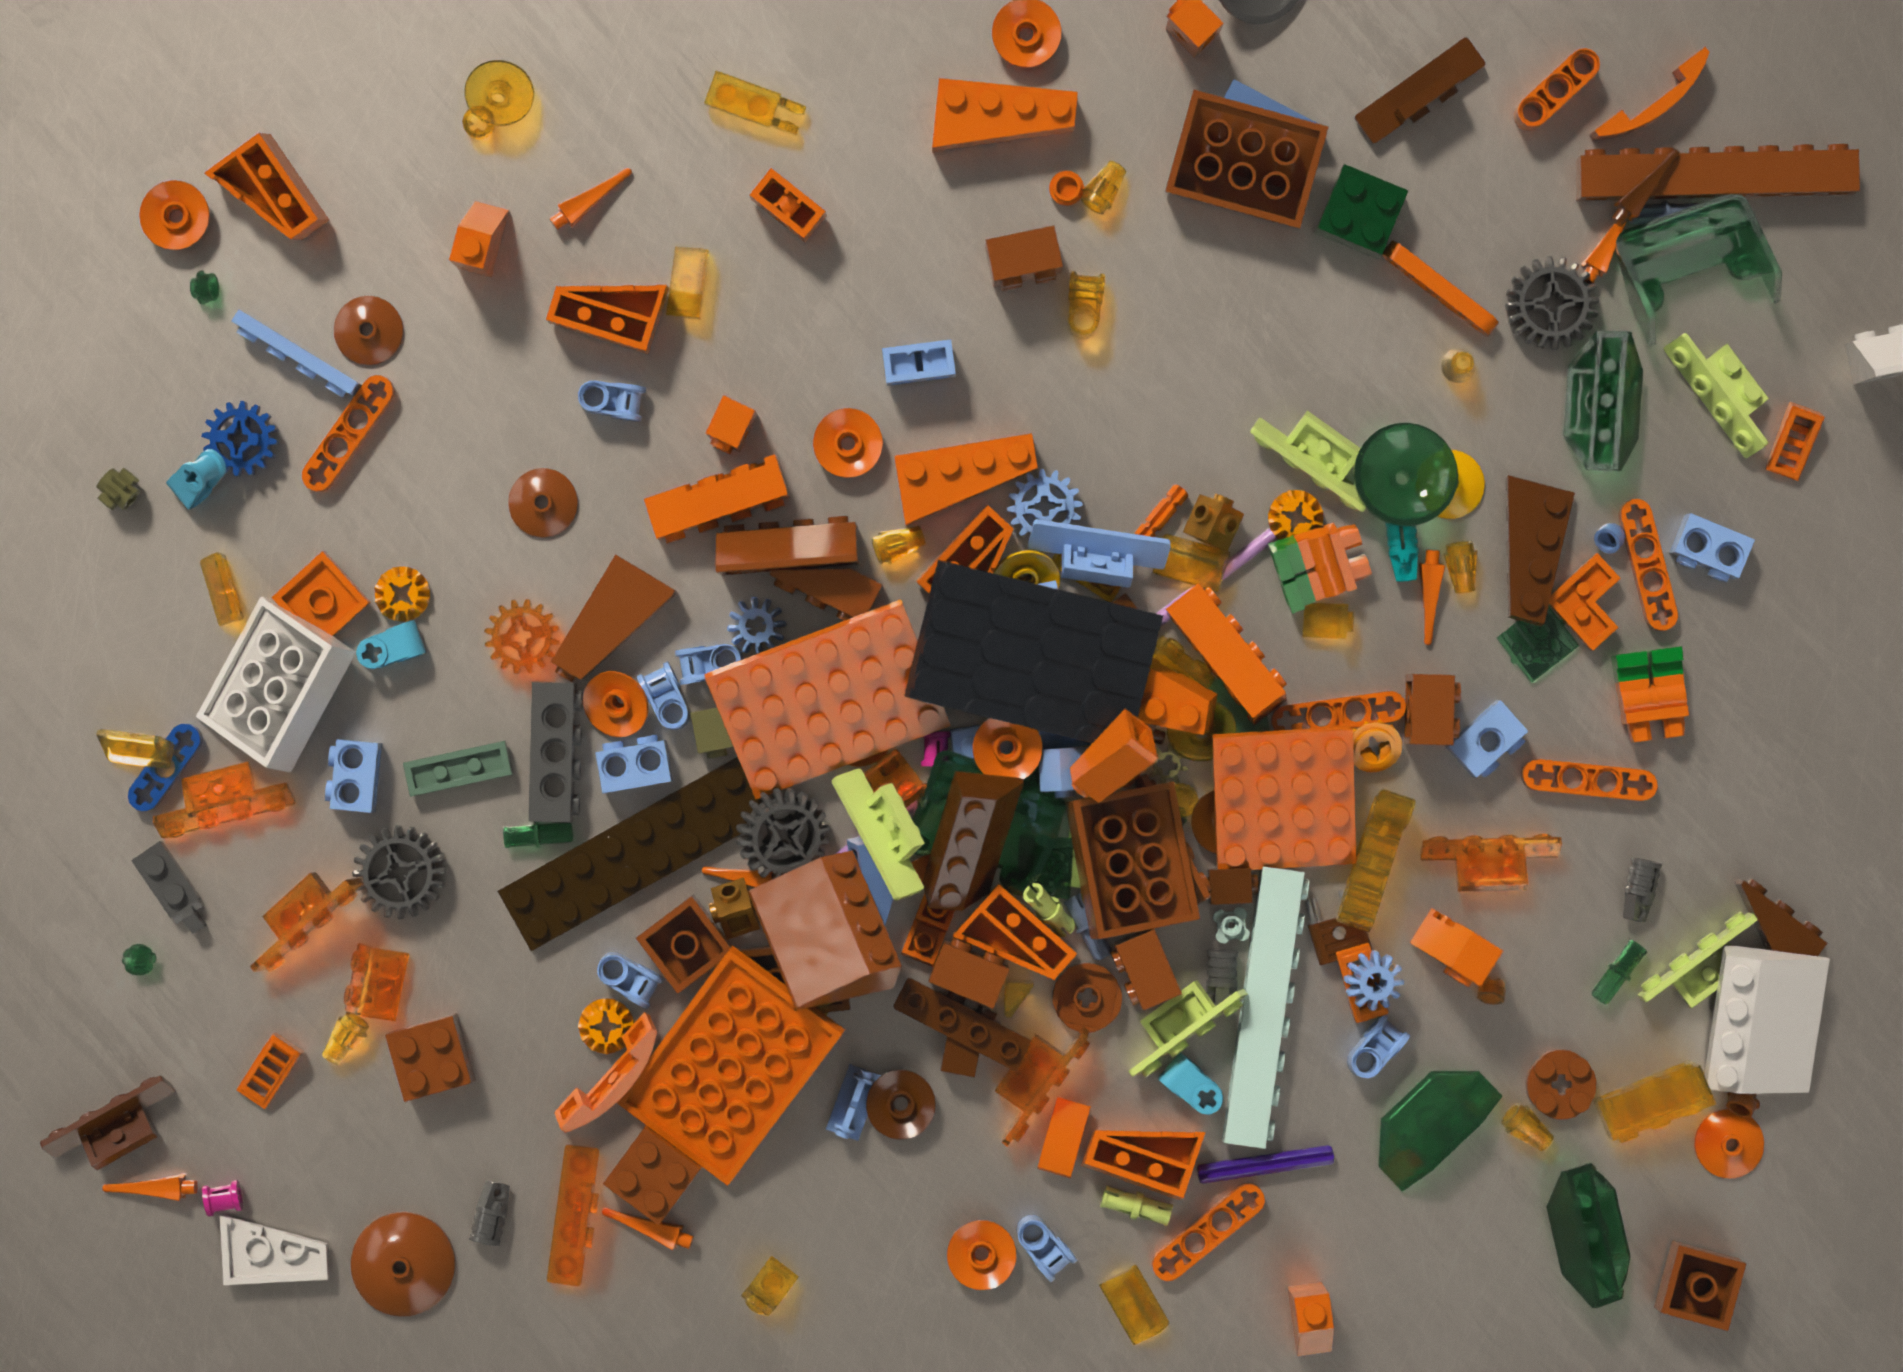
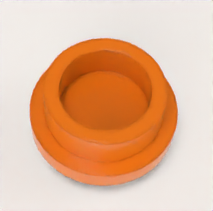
[1049,171,1084,206]

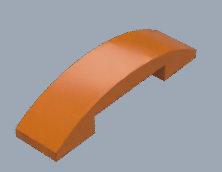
[1590,47,1709,141]
[554,1012,657,1133]

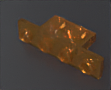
[152,762,296,838]
[1420,834,1562,892]
[250,872,364,972]
[994,1026,1090,1147]
[547,1144,600,1286]

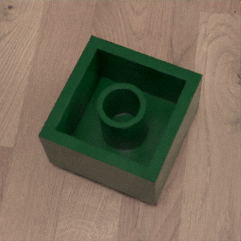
[1314,164,1409,259]

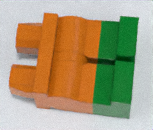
[1268,522,1372,614]
[1611,646,1689,743]

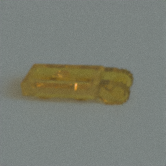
[704,71,806,135]

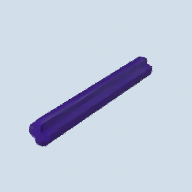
[1197,1145,1334,1184]

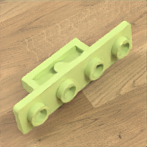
[1664,333,1769,458]
[1250,410,1372,512]
[832,769,924,901]
[1637,912,1758,1008]
[1128,980,1248,1077]

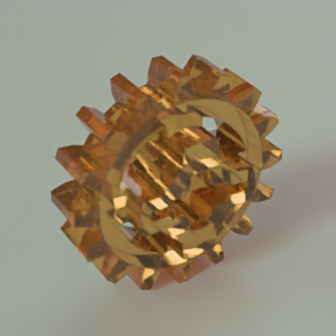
[484,599,560,674]

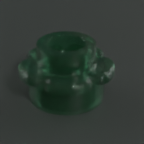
[190,270,219,305]
[122,944,157,975]

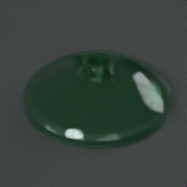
[1353,423,1458,527]

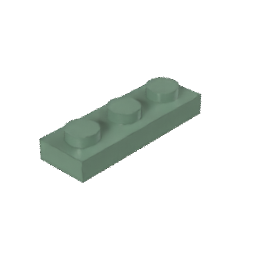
[403,741,513,797]

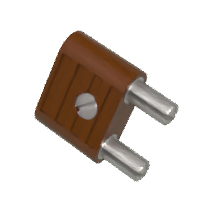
[1305,888,1372,965]

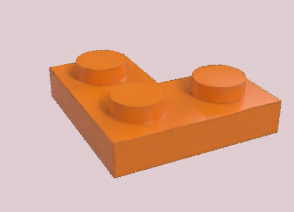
[1549,553,1621,651]

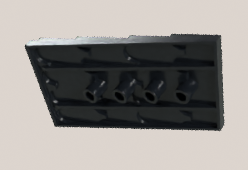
[904,560,1163,743]

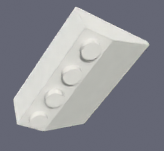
[1845,324,1903,385]
[196,597,356,773]
[1704,944,1830,1094]

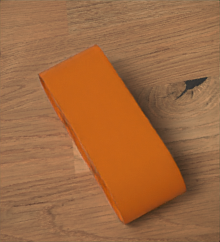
[1513,48,1600,131]

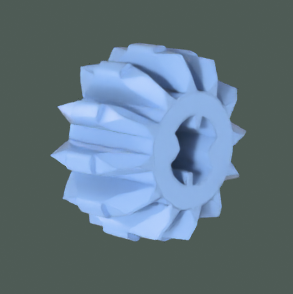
[727,597,787,654]
[1343,950,1404,1011]

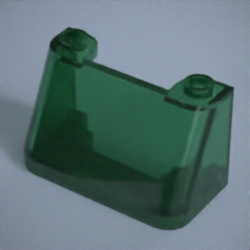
[911,751,1066,896]

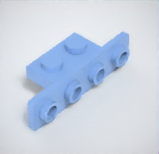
[1028,519,1171,588]

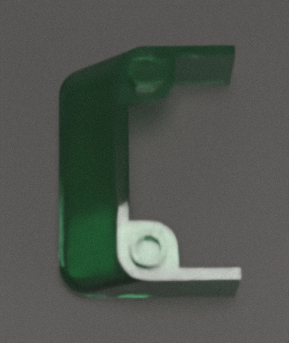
[1616,194,1782,346]

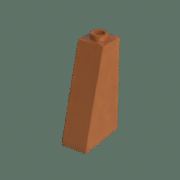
[551,554,677,682]

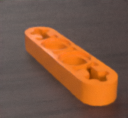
[1381,240,1499,337]
[302,375,395,492]
[1618,499,1678,631]
[1271,691,1406,731]
[1521,759,1658,801]
[1152,1183,1265,1281]

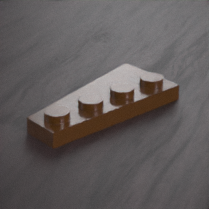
[1506,475,1575,627]

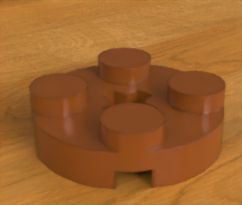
[1052,963,1122,1033]
[1525,1049,1596,1120]

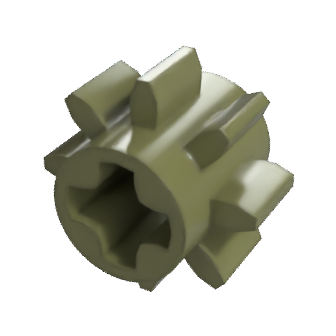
[96,468,140,511]
[1148,744,1188,784]

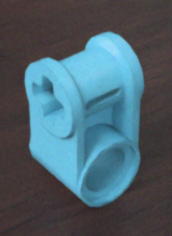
[166,449,226,510]
[356,620,427,669]
[1158,1052,1223,1115]

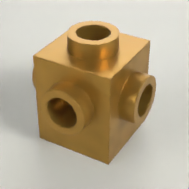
[1183,493,1244,552]
[708,877,760,940]

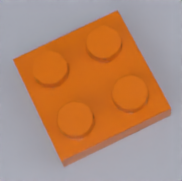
[271,551,371,636]

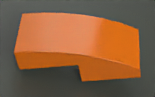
[900,893,955,967]
[1037,1097,1091,1179]

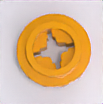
[1268,490,1324,540]
[374,566,430,622]
[1353,719,1402,772]
[578,998,634,1054]

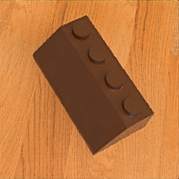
[922,771,1024,911]

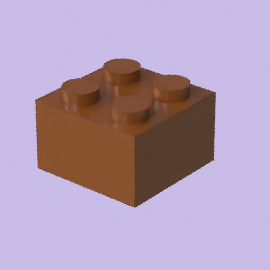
[985,225,1063,292]
[1404,674,1461,745]
[636,895,732,994]
[1110,929,1182,1011]
[928,937,1009,1009]
[385,1013,476,1102]
[603,1125,701,1226]
[1654,1240,1747,1331]

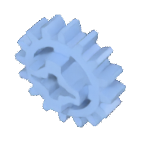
[1007,469,1082,537]

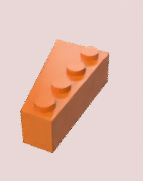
[932,78,1078,153]
[894,433,1038,526]
[644,454,790,544]
[1166,583,1287,726]

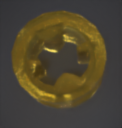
[462,106,495,140]

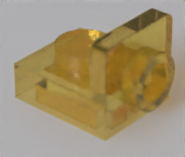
[1302,603,1354,639]
[741,1256,799,1316]

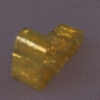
[1336,788,1416,932]

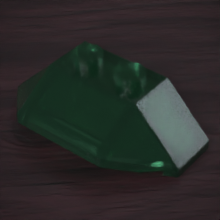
[1563,331,1643,471]
[1378,1070,1503,1192]
[1546,1163,1631,1308]

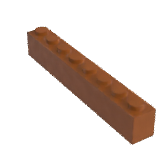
[1575,144,1860,201]

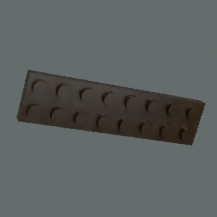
[497,757,774,951]

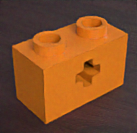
[1166,0,1223,58]
[749,168,827,243]
[706,395,758,455]

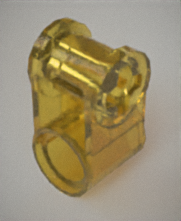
[1067,270,1105,340]

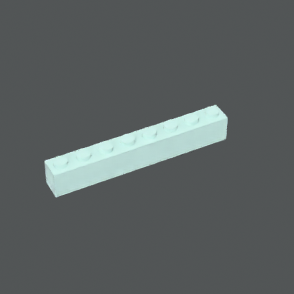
[1222,866,1309,1149]

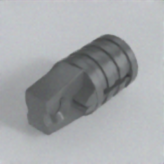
[1623,857,1662,922]
[1206,949,1238,1006]
[469,1180,510,1246]

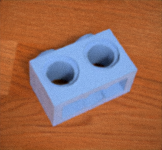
[882,339,956,386]
[1669,513,1755,583]
[595,735,673,794]
[325,739,382,813]

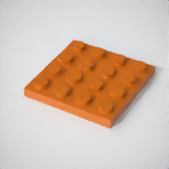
[1212,726,1357,870]

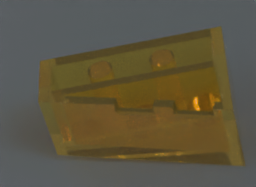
[1593,1060,1716,1143]

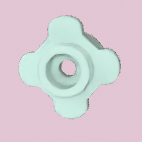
[1213,907,1250,944]

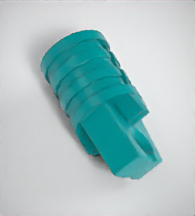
[1385,519,1419,582]

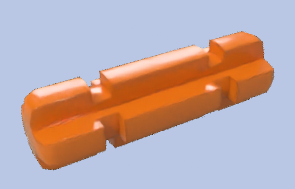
[1134,484,1189,537]

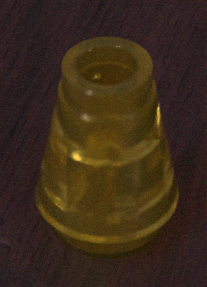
[1080,161,1126,214]
[1441,348,1476,383]
[871,525,926,565]
[1443,541,1478,593]
[322,1011,369,1065]
[1501,1103,1554,1151]

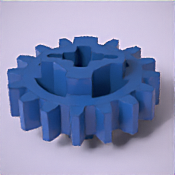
[201,401,279,477]

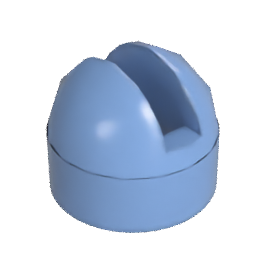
[1594,523,1625,554]

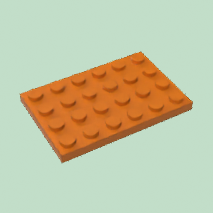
[705,599,951,799]
[617,945,846,1186]

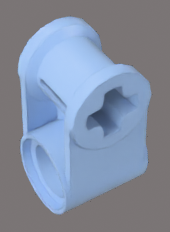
[578,380,646,422]
[675,644,744,685]
[637,661,691,730]
[597,952,666,1009]
[1347,1015,1410,1078]
[1016,1215,1078,1282]

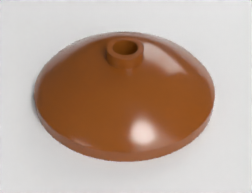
[351,1212,456,1316]

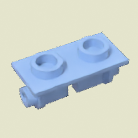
[826,1064,882,1141]

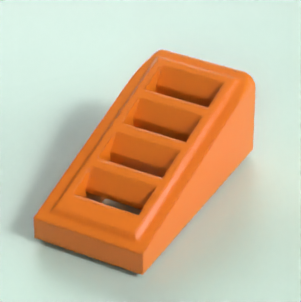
[1765,401,1825,481]
[1335,942,1389,1023]
[236,1032,305,1109]

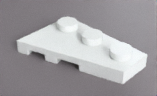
[220,1214,330,1285]

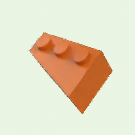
[204,133,329,240]
[546,284,669,355]
[915,505,1014,594]
[1138,658,1218,735]
[952,882,1077,980]
[1410,908,1503,988]
[1081,1130,1206,1200]

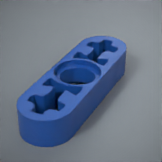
[128,724,203,811]

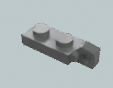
[131,841,207,934]

